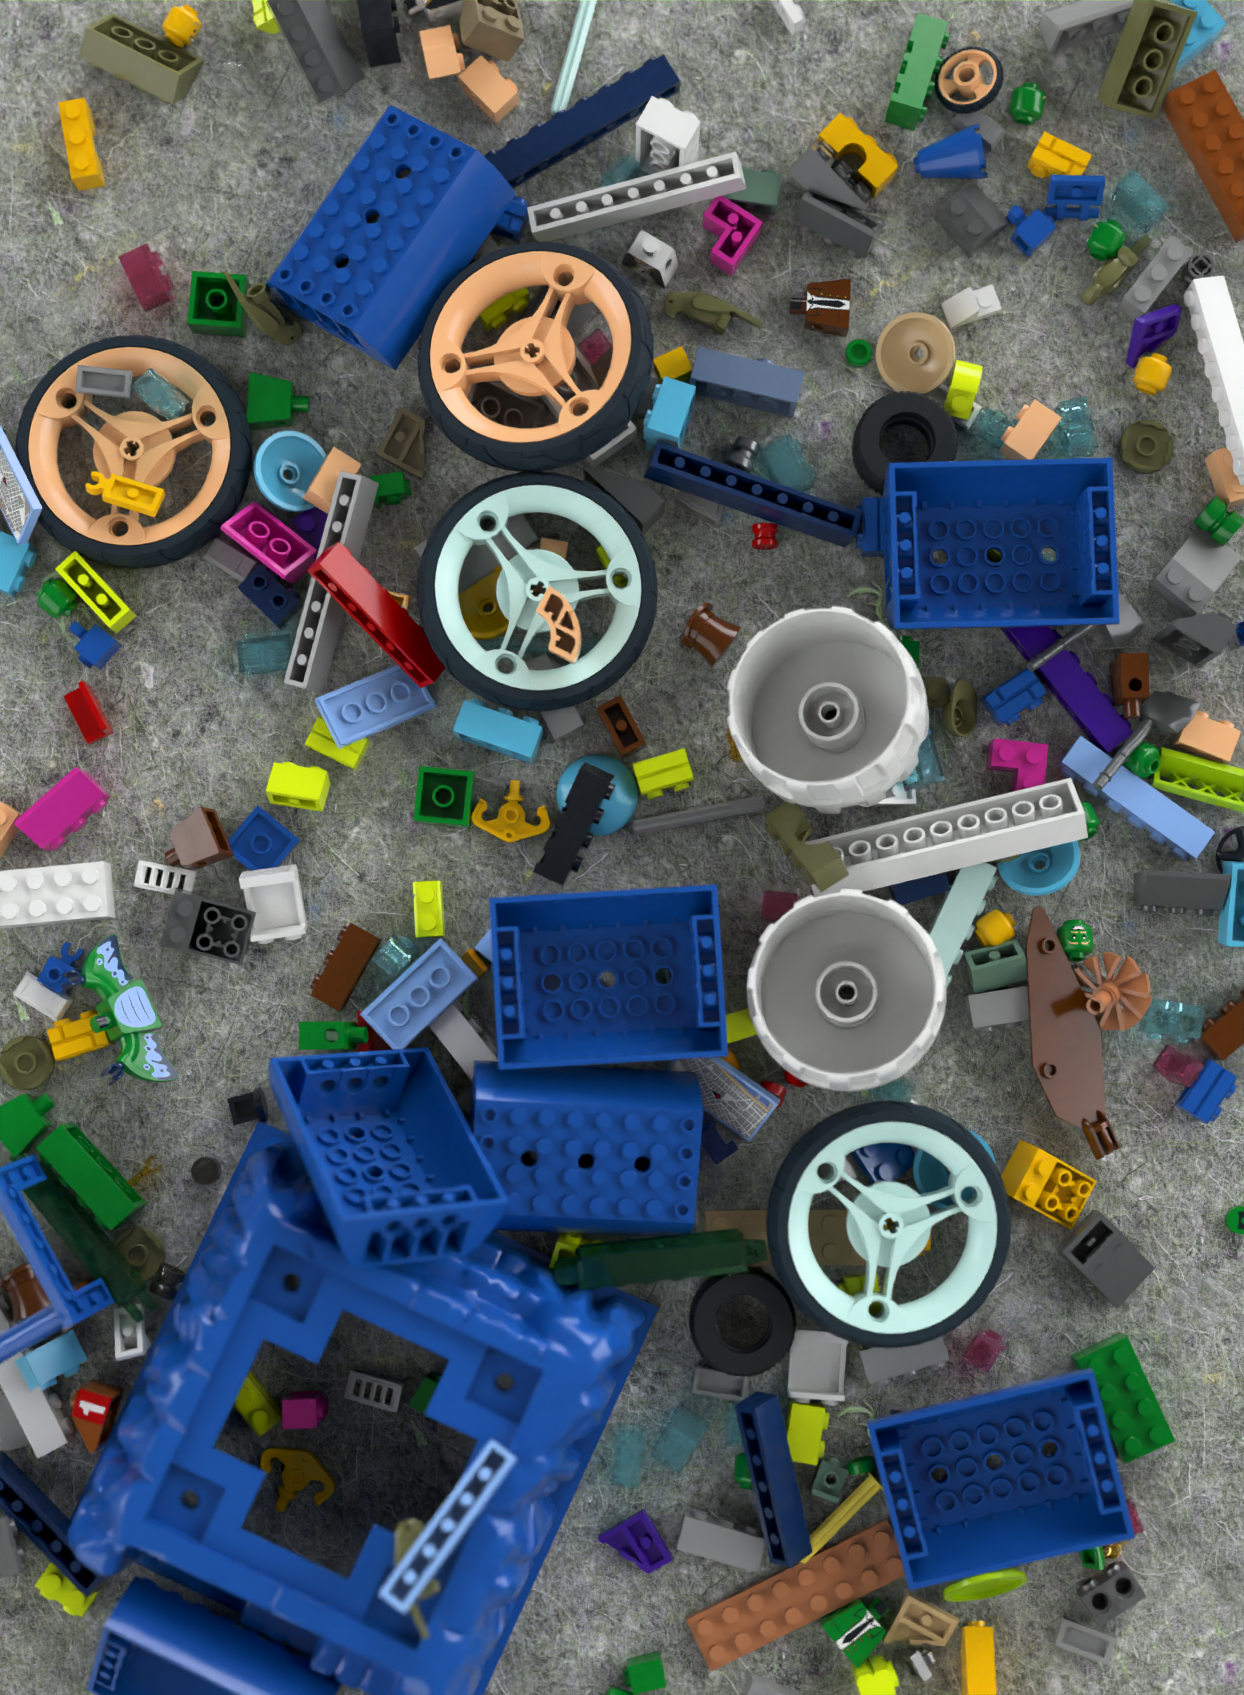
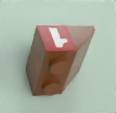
[70,1379,124,1453]

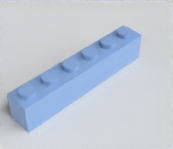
[1057,736,1215,861]
[379,1439,518,1613]

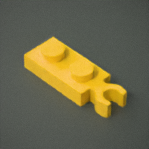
[85,471,165,517]

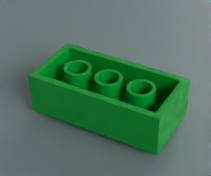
[36,1123,148,1231]
[1070,1332,1176,1464]

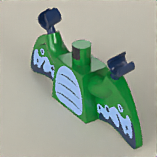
[60,934,179,1085]

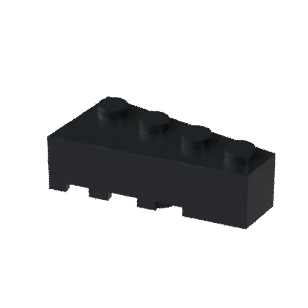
[357,0,401,68]

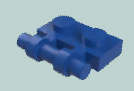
[1044,175,1106,221]

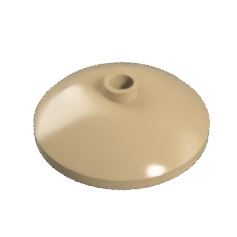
[876,312,955,394]

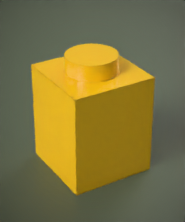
[653,346,693,385]

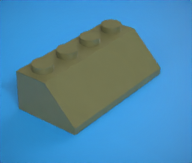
[1097,0,1198,120]
[80,13,204,104]

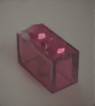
[118,243,175,312]

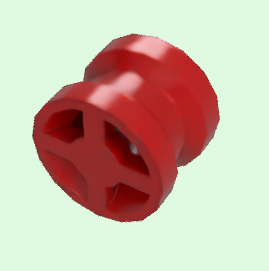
[752,523,778,550]

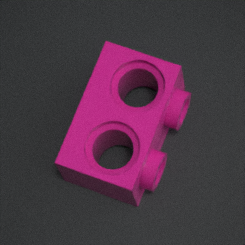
[282,1390,329,1429]

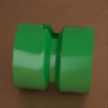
[1193,495,1244,547]

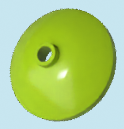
[943,1567,1027,1602]

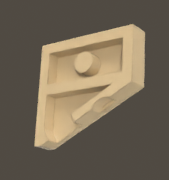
[883,1591,959,1646]

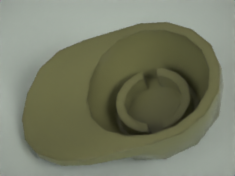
[941,679,977,737]

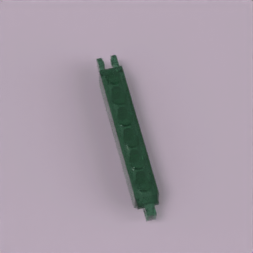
[9,1153,157,1323]
[553,1228,767,1290]

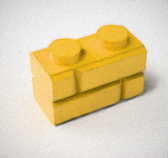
[1027,131,1092,179]
[47,1009,114,1061]

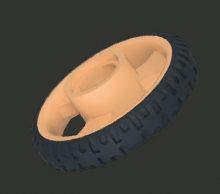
[934,46,1004,114]

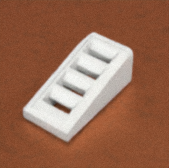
[134,860,196,895]
[344,1370,405,1413]

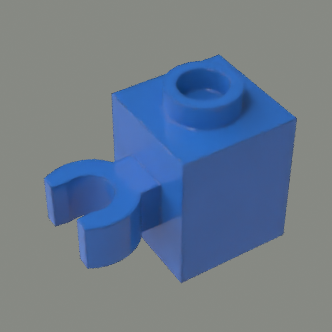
[1005,204,1056,257]
[68,621,122,670]
[37,942,85,994]

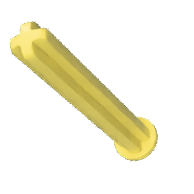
[800,1472,884,1564]

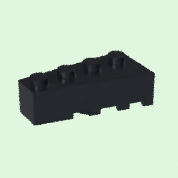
[533,762,616,886]

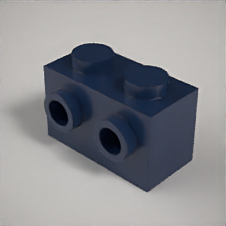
[237,564,303,629]

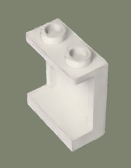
[239,864,307,944]
[787,1326,849,1405]

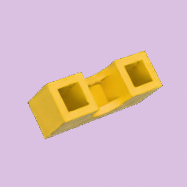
[58,98,105,191]
[818,112,899,198]

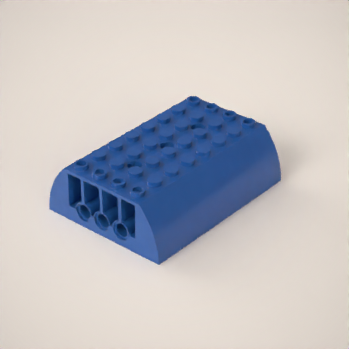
[266,105,516,371]
[882,458,1120,630]
[489,885,728,1070]
[268,1047,508,1269]
[469,1060,703,1238]
[867,1368,1135,1590]
[87,1576,341,1695]

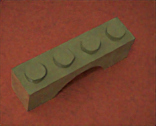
[765,802,849,892]

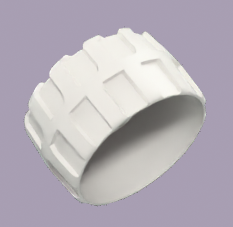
[727,606,929,814]
[747,889,946,1092]

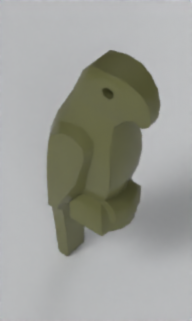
[1080,234,1153,306]
[224,270,302,346]
[663,291,763,336]
[394,1519,441,1639]

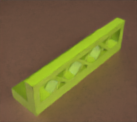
[1151,747,1244,813]

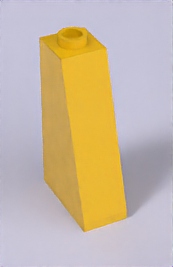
[961,1621,996,1695]

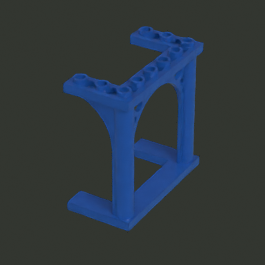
[0,1154,115,1364]

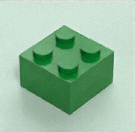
[187,271,251,337]
[413,766,476,829]

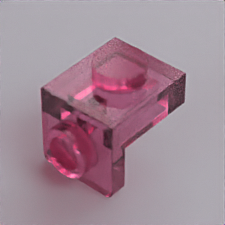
[577,329,613,366]
[1153,1044,1204,1087]
[963,1328,1006,1373]

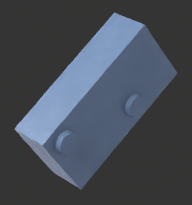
[690,347,804,418]

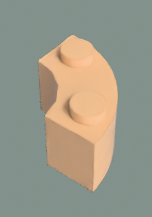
[419,25,465,80]
[536,586,581,664]

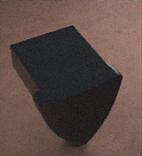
[227,1087,269,1125]

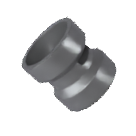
[1181,253,1215,286]
[726,436,761,473]

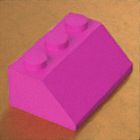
[220,501,317,584]
[13,767,110,851]

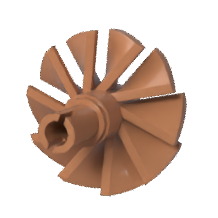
[1074,951,1152,1031]

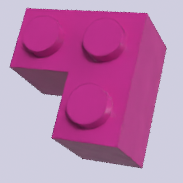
[702,196,763,277]
[986,738,1049,792]

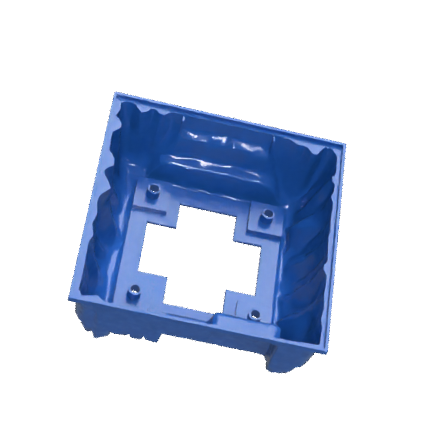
[68,1120,659,1695]

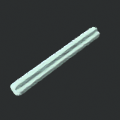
[551,0,597,115]

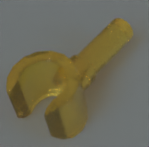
[128,1156,163,1187]
[1102,1528,1137,1559]

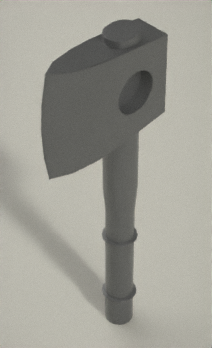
[1026,590,1144,672]
[1092,691,1201,791]

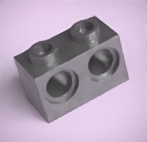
[1076,1561,1147,1627]

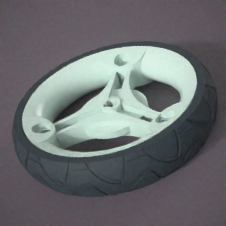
[417,471,658,711]
[766,1101,1011,1348]

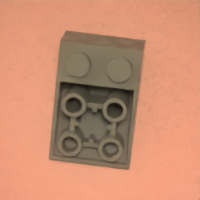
[460,0,525,62]

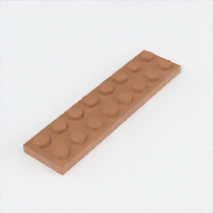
[686,1518,906,1672]

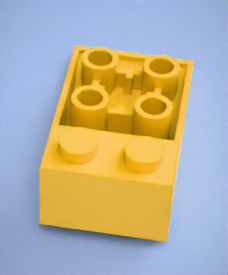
[1001,1139,1097,1230]

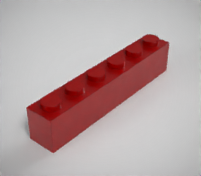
[307,542,446,688]

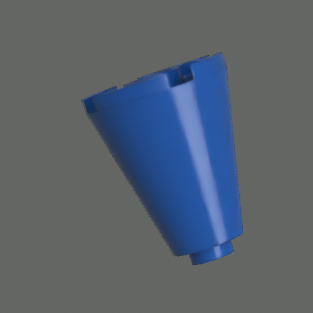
[913,123,988,179]

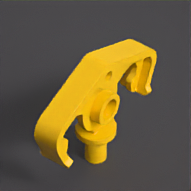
[471,780,550,843]
[260,1446,336,1512]

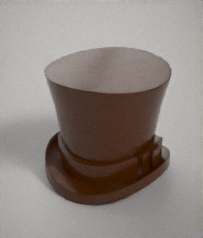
[679,603,741,668]
[0,1263,51,1321]

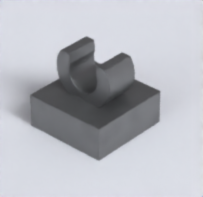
[898,1648,937,1682]

